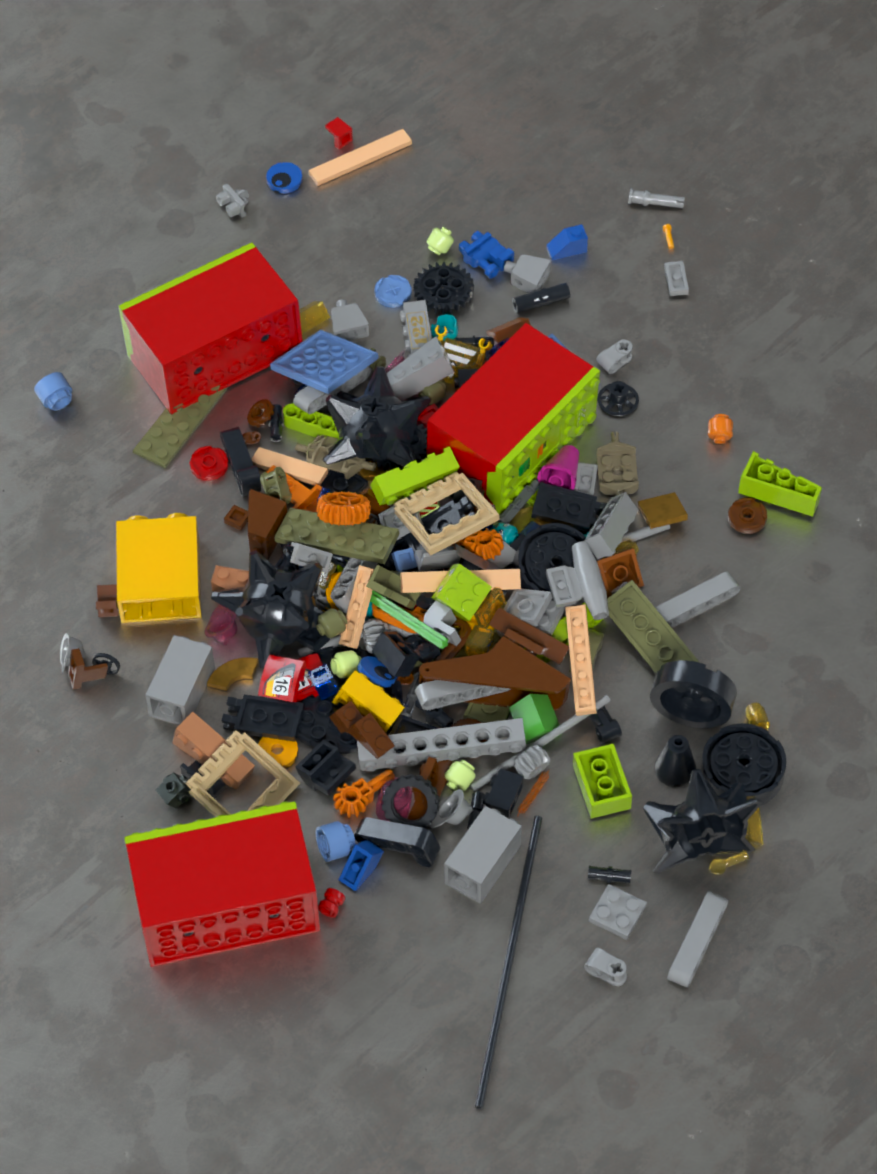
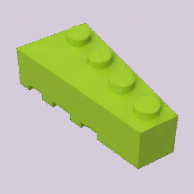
[370,446,460,506]
[738,451,822,517]

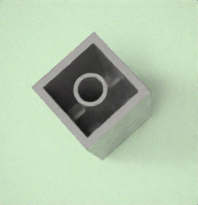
[146,635,215,725]
[444,806,522,904]

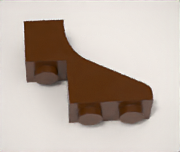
[329,701,395,759]

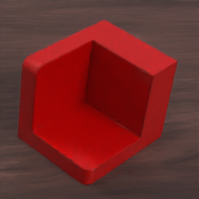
[325,117,353,150]

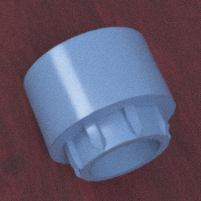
[34,372,73,411]
[316,821,355,862]

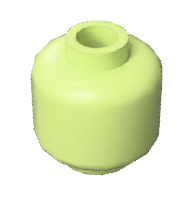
[427,227,454,255]
[331,650,362,678]
[445,759,475,791]

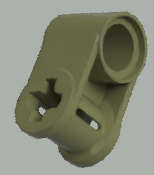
[260,467,292,505]

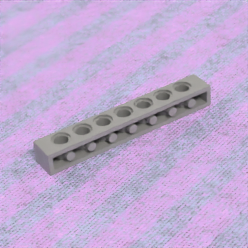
[357,718,526,771]

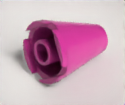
[537,445,579,490]

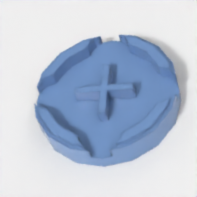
[374,275,412,308]

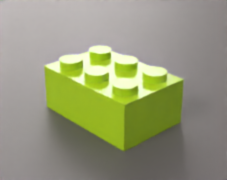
[573,743,632,819]

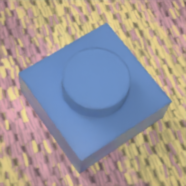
[392,548,418,571]

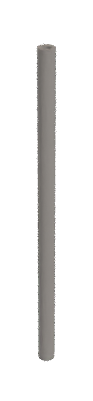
[470,695,611,792]

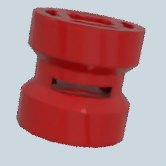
[318,888,346,918]

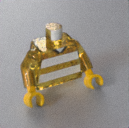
[435,325,492,383]

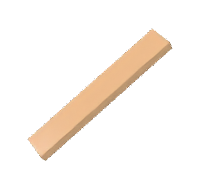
[309,129,412,186]
[400,569,521,593]
[565,605,597,716]

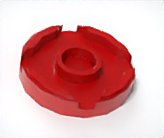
[189,446,229,481]

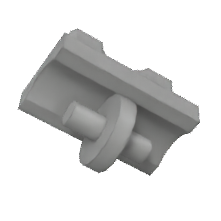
[216,183,249,218]

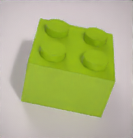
[431,564,492,621]

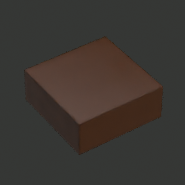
[224,505,248,531]

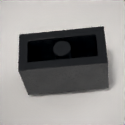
[372,632,420,677]
[483,768,524,819]

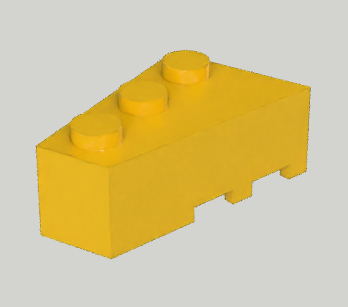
[332,670,405,732]

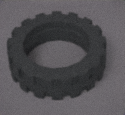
[382,774,440,828]

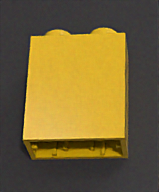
[116,513,202,623]

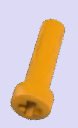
[662,224,674,249]

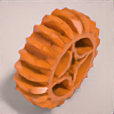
[317,491,371,526]

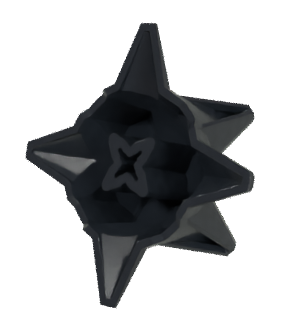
[322,366,431,467]
[211,549,330,669]
[643,769,763,873]

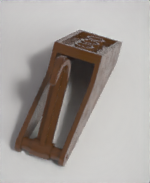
[419,619,571,712]

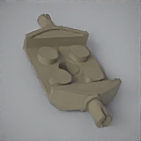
[597,431,639,497]
[295,435,376,479]

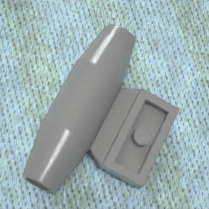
[546,541,609,620]

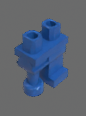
[459,230,514,279]

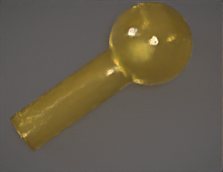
[710,851,749,875]

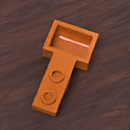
[266,465,330,513]

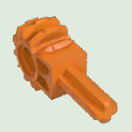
[454,528,504,560]
[333,769,395,818]

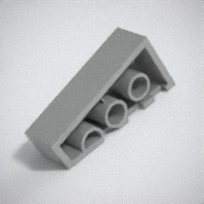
[386,336,454,401]

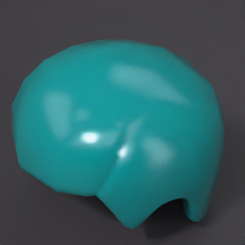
[431,314,459,344]

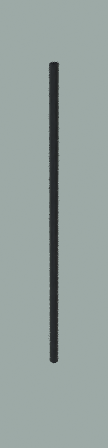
[474,816,542,1109]

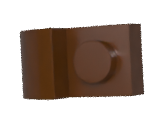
[96,584,119,617]

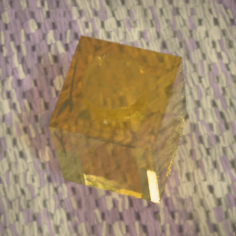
[465,624,494,656]

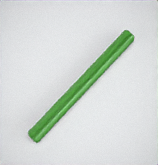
[370,590,448,649]

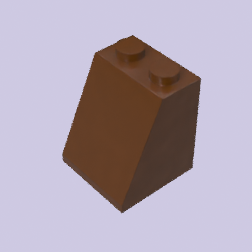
[248,489,287,560]

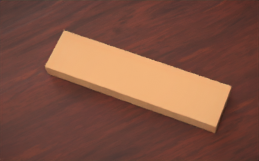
[251,447,328,486]
[339,565,375,649]

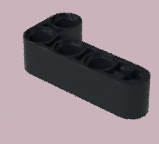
[220,427,261,497]
[354,817,441,868]

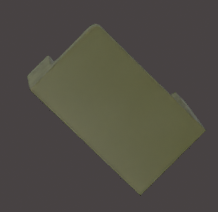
[366,565,422,610]

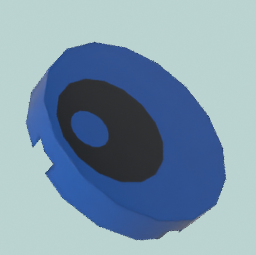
[266,162,303,194]
[357,656,398,687]

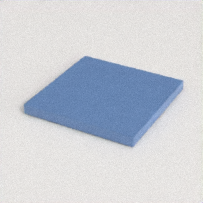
[270,329,378,394]

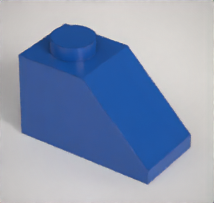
[546,224,588,260]
[338,840,384,891]

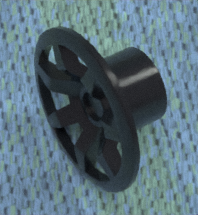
[597,381,639,416]

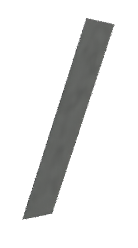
[455,544,501,570]

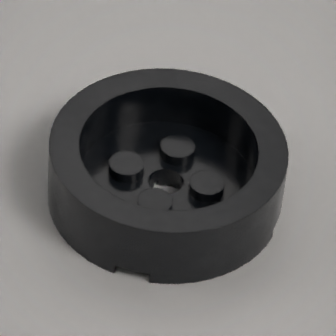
[513,523,596,601]
[650,660,737,728]
[701,723,787,806]

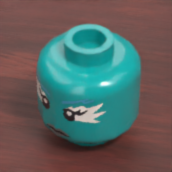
[490,522,519,546]

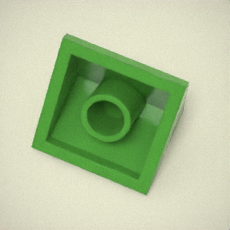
[509,694,560,745]

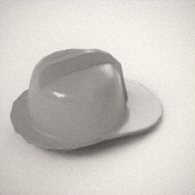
[60,633,86,673]
[429,789,473,828]

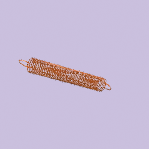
[517,770,549,816]

